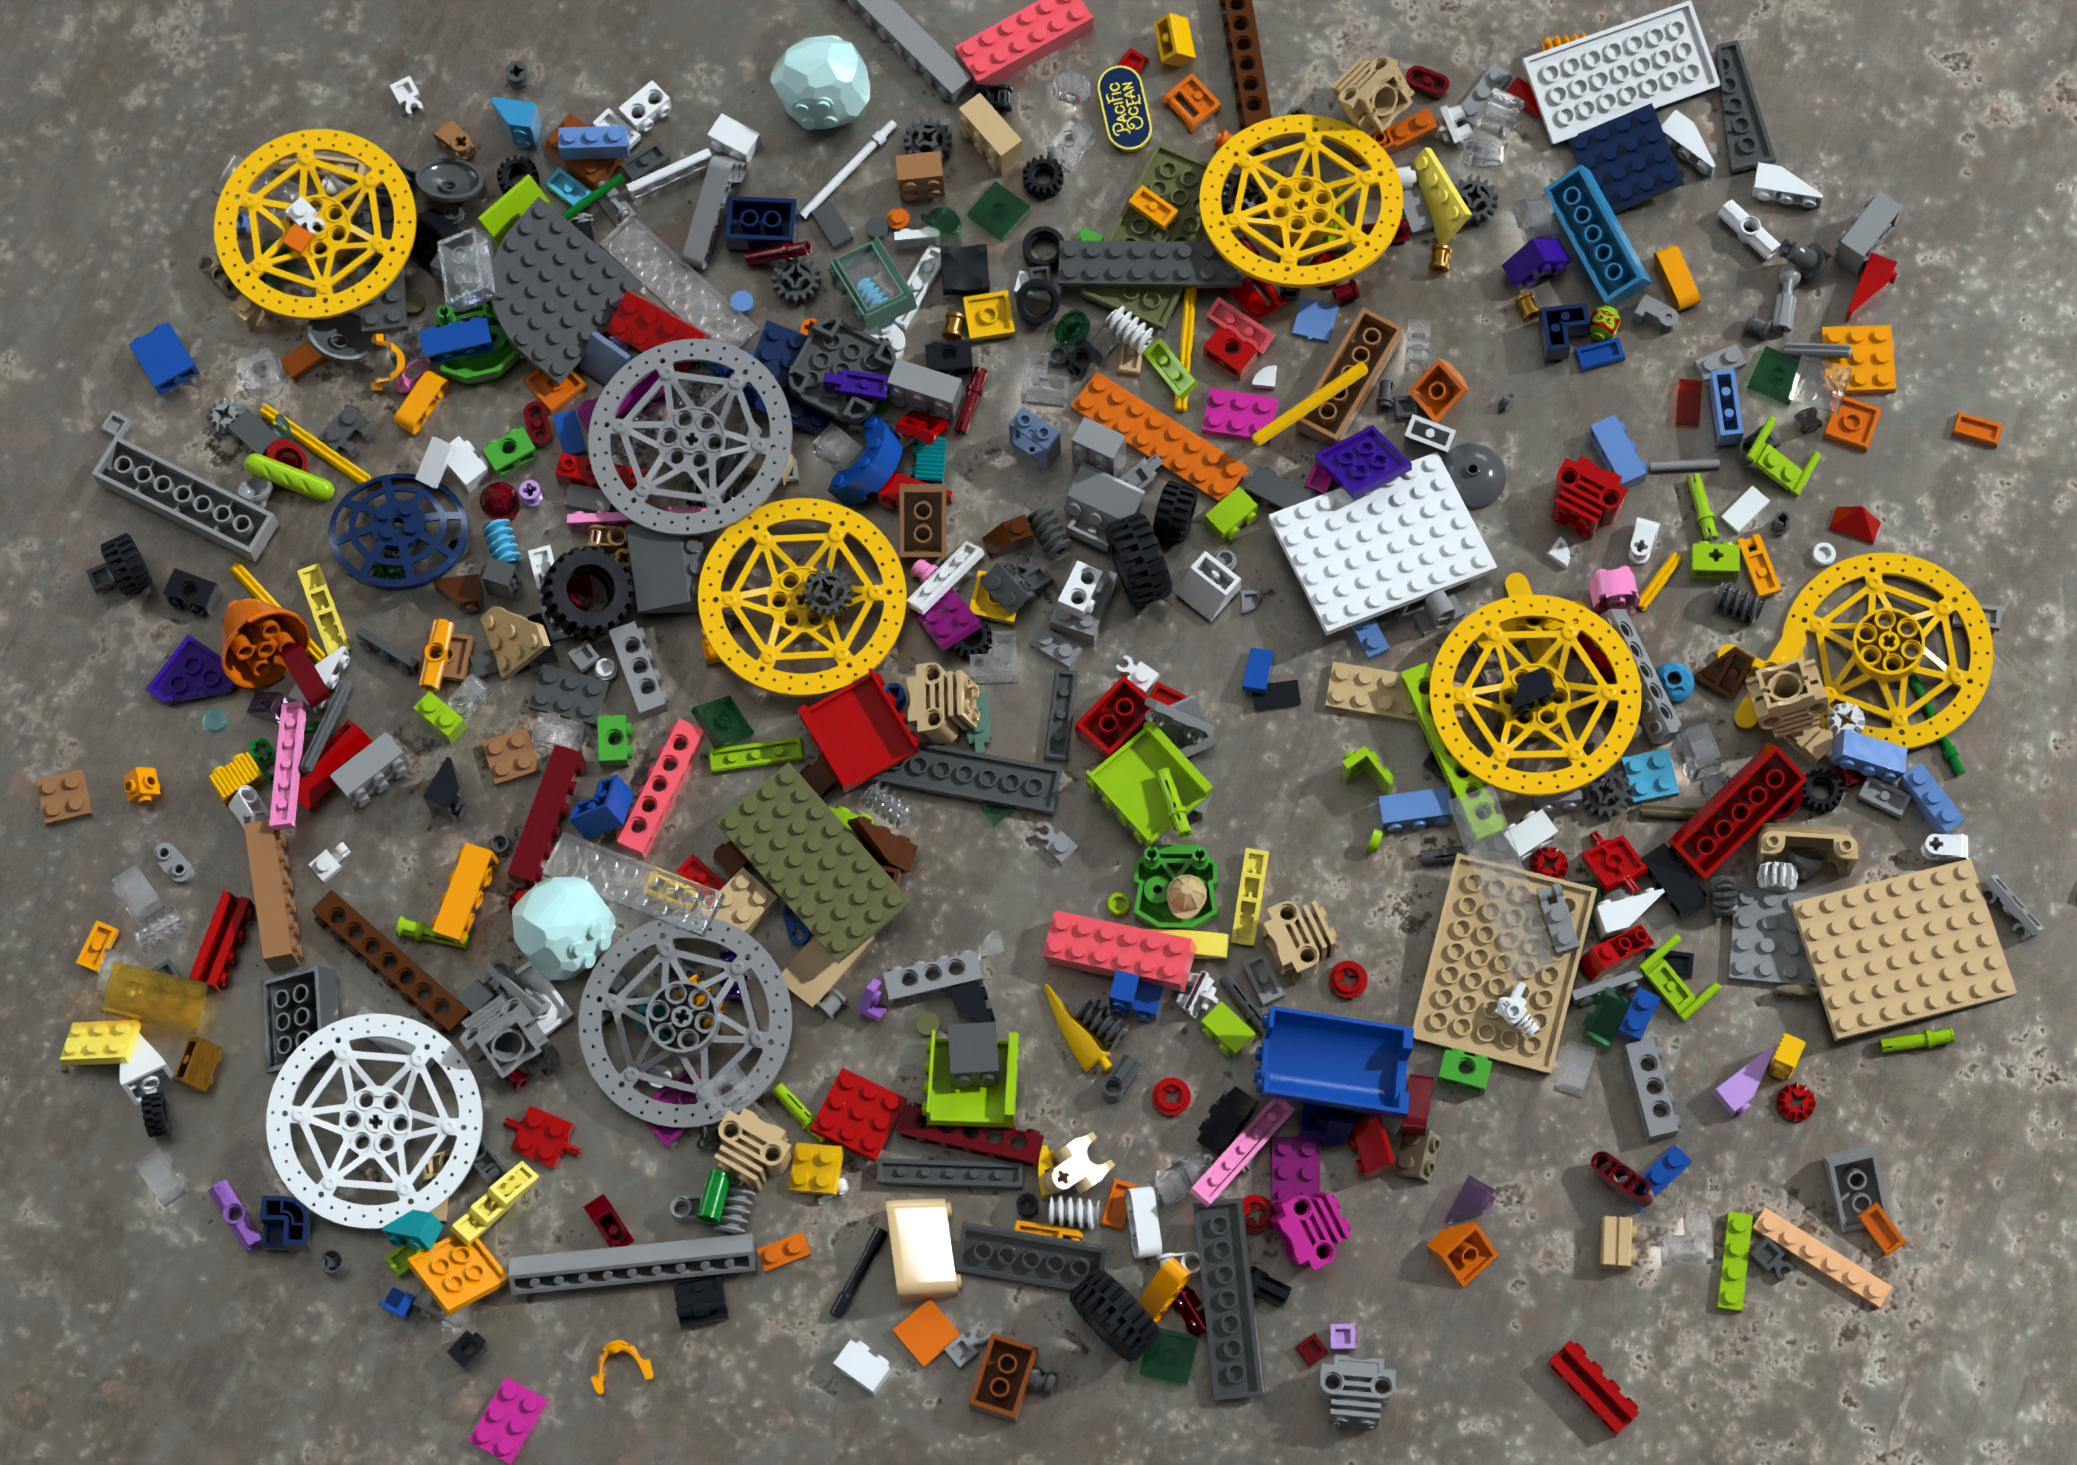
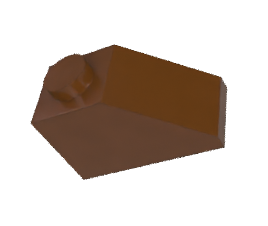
[982,515,1034,560]
[433,574,484,612]

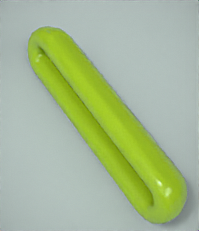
[244,453,334,502]

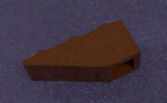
[847,816,918,874]

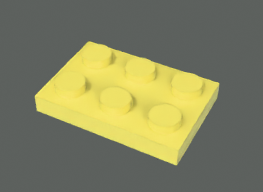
[59,1020,141,1066]

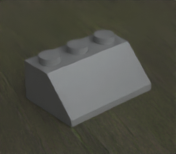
[1064,463,1145,528]

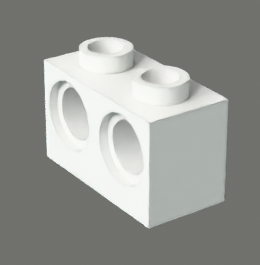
[618,80,672,134]
[1058,560,1106,619]

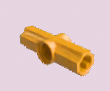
[419,619,455,692]

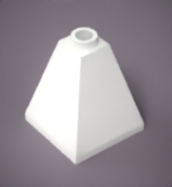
[120,1033,179,1106]

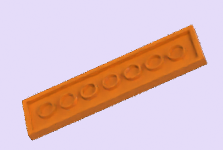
[1071,371,1249,503]

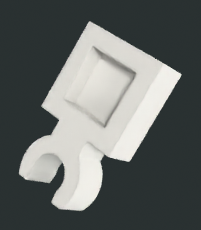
[390,76,424,118]
[285,196,326,237]
[1116,655,1159,694]

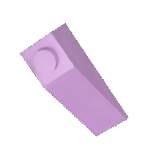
[1713,1046,1775,1117]

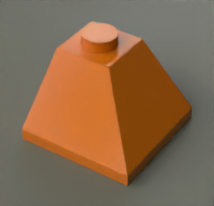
[1407,358,1469,423]
[1426,1221,1499,1288]

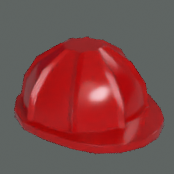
[267,438,307,471]

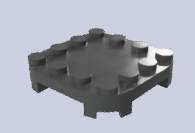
[788,316,896,425]

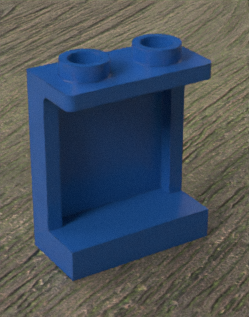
[129,322,199,396]

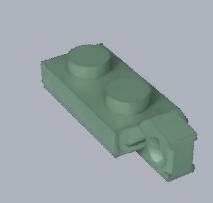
[966,692,991,754]

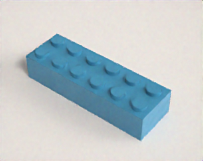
[1543,164,1652,307]

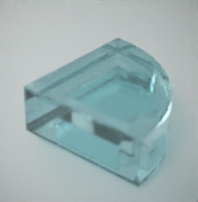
[269,413,291,440]

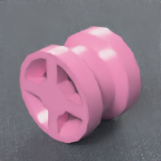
[910,557,939,584]

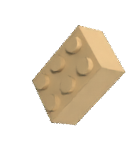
[958,93,1024,176]
[694,867,779,951]

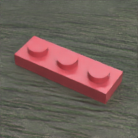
[1206,297,1275,354]

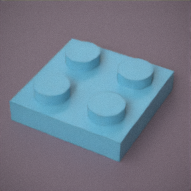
[1621,748,1679,805]

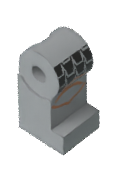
[1632,294,1679,333]

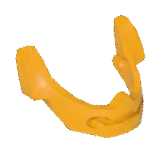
[370,334,405,391]
[591,1340,653,1395]

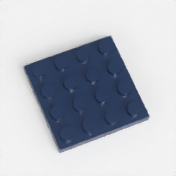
[1568,103,1685,214]
[736,320,830,437]

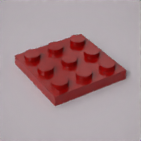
[810,1068,907,1163]

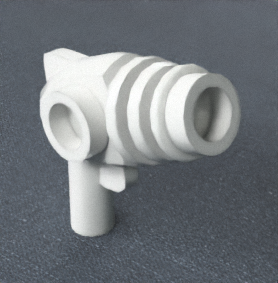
[1495,981,1539,1038]

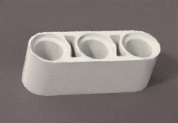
[1125,1187,1162,1259]

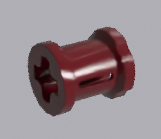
[1331,279,1360,305]
[1834,765,1863,790]
[498,1068,531,1092]

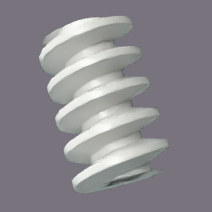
[1103,306,1154,355]
[1049,1194,1100,1230]

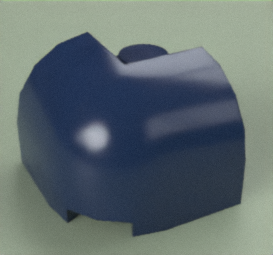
[1298,1103,1353,1146]
[260,1196,311,1252]

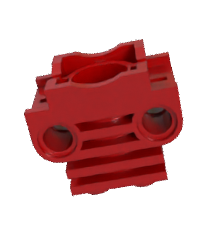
[1551,456,1628,539]

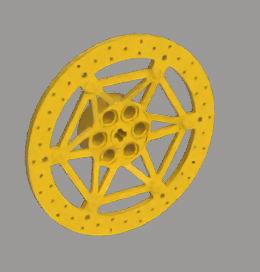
[1199,114,1403,288]
[214,129,417,320]
[698,498,907,697]
[1782,552,1993,750]
[1429,594,1642,796]

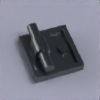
[672,1274,729,1329]

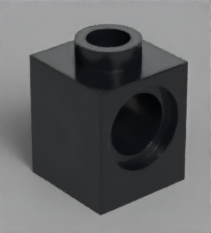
[1066,339,1102,380]
[447,1330,488,1372]

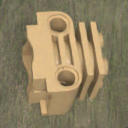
[1331,56,1415,137]
[1745,657,1829,739]
[907,662,980,745]
[1262,900,1338,985]
[714,1108,794,1191]

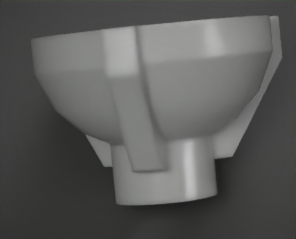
[238,477,273,508]
[1788,849,1824,879]

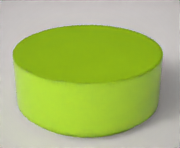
[1366,828,1383,853]
[1107,892,1131,917]

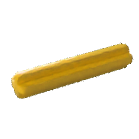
[1637,552,1683,611]

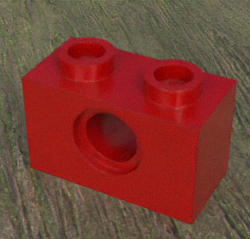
[1203,326,1257,380]

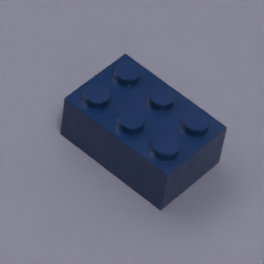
[725,196,798,250]

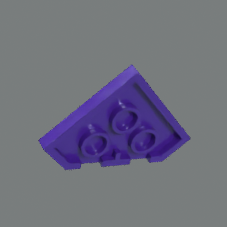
[145,635,236,705]

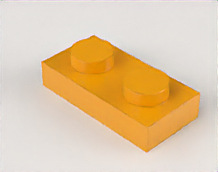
[1128,185,1178,230]
[76,920,120,974]

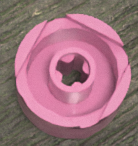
[1588,566,1640,615]

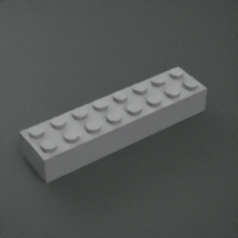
[92,436,279,562]

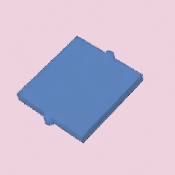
[1292,297,1339,343]

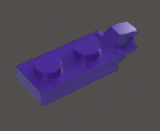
[823,369,889,401]

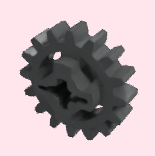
[903,117,952,161]
[1221,174,1267,218]
[1454,176,1498,225]
[771,257,821,305]
[802,567,854,619]
[1581,767,1632,819]

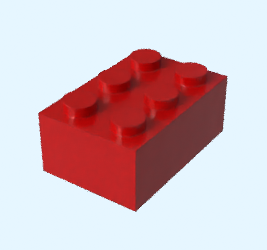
[1075,675,1154,760]

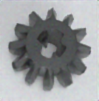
[1710,875,1738,916]

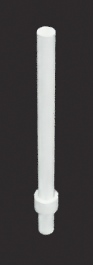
[798,120,897,220]

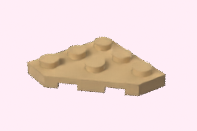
[480,606,551,679]

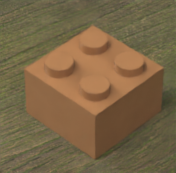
[895,151,945,201]

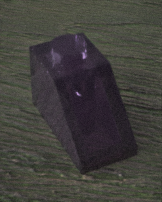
[1445,1175,1496,1224]

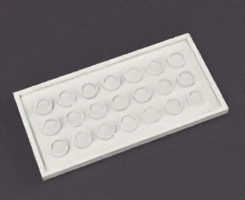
[1522,0,1721,145]

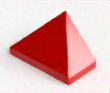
[1829,506,1881,544]

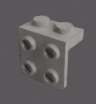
[1154,695,1216,758]

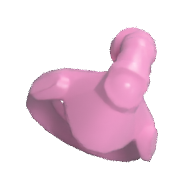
[395,359,428,394]

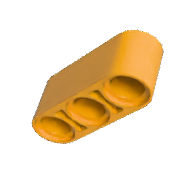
[1653,245,1701,311]
[393,369,449,435]
[1138,1257,1191,1323]

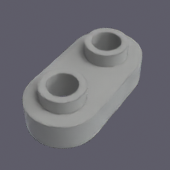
[153,843,194,884]

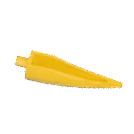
[1045,984,1113,1073]

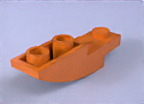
[1347,107,1439,165]

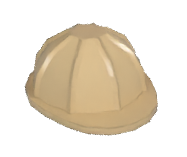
[1167,875,1207,919]

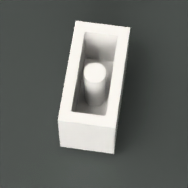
[707,113,762,165]
[1404,414,1456,453]
[446,436,491,493]
[1501,809,1559,863]
[833,1339,891,1396]

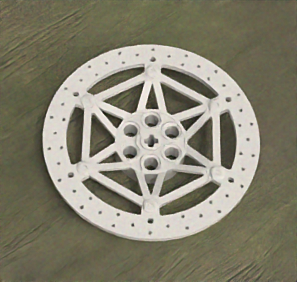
[266,1014,483,1229]

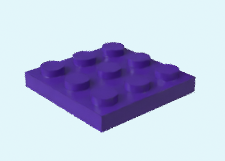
[1315,425,1412,500]

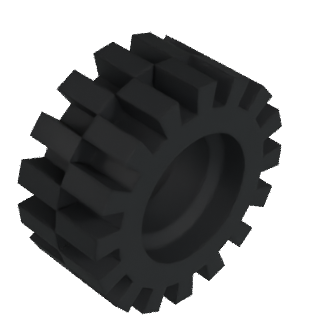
[497,155,539,194]
[1023,155,1064,200]
[952,617,992,661]
[1801,768,1844,814]
[141,1091,171,1138]

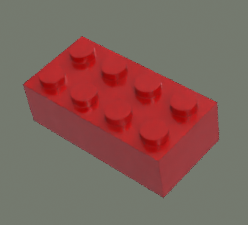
[606,291,712,374]

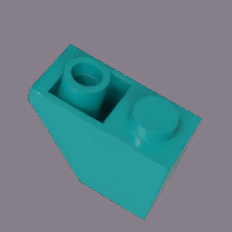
[382,1209,443,1251]

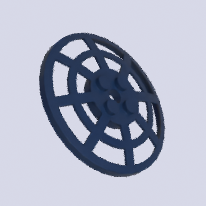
[328,473,469,591]

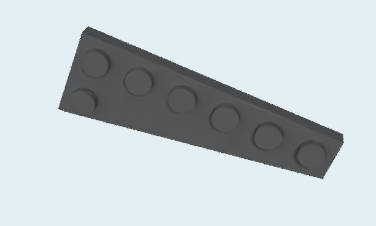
[1715,40,1776,173]

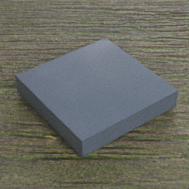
[579,331,631,386]

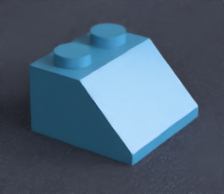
[491,97,542,148]

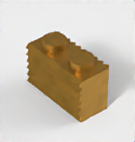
[172,1037,222,1092]

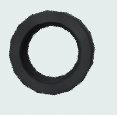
[1022,226,1064,271]
[1016,278,1060,324]

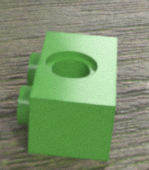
[482,426,539,479]
[597,715,633,768]
[1437,1048,1492,1095]

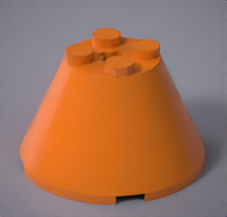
[221,598,310,688]

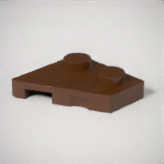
[1694,646,1756,699]

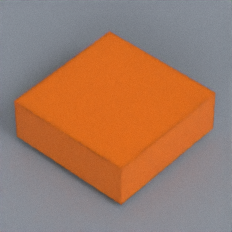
[282,223,314,255]

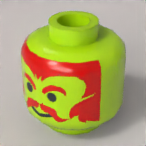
[1589,305,1621,341]

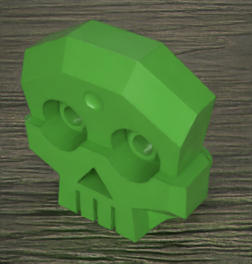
[431,295,521,384]
[1134,845,1218,931]

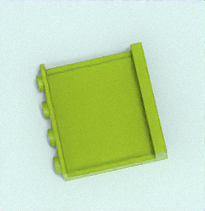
[1086,721,1213,847]
[922,1030,1019,1128]

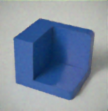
[378,1287,419,1322]

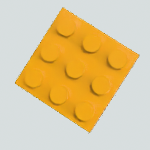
[1821,325,1896,394]
[407,1234,509,1316]

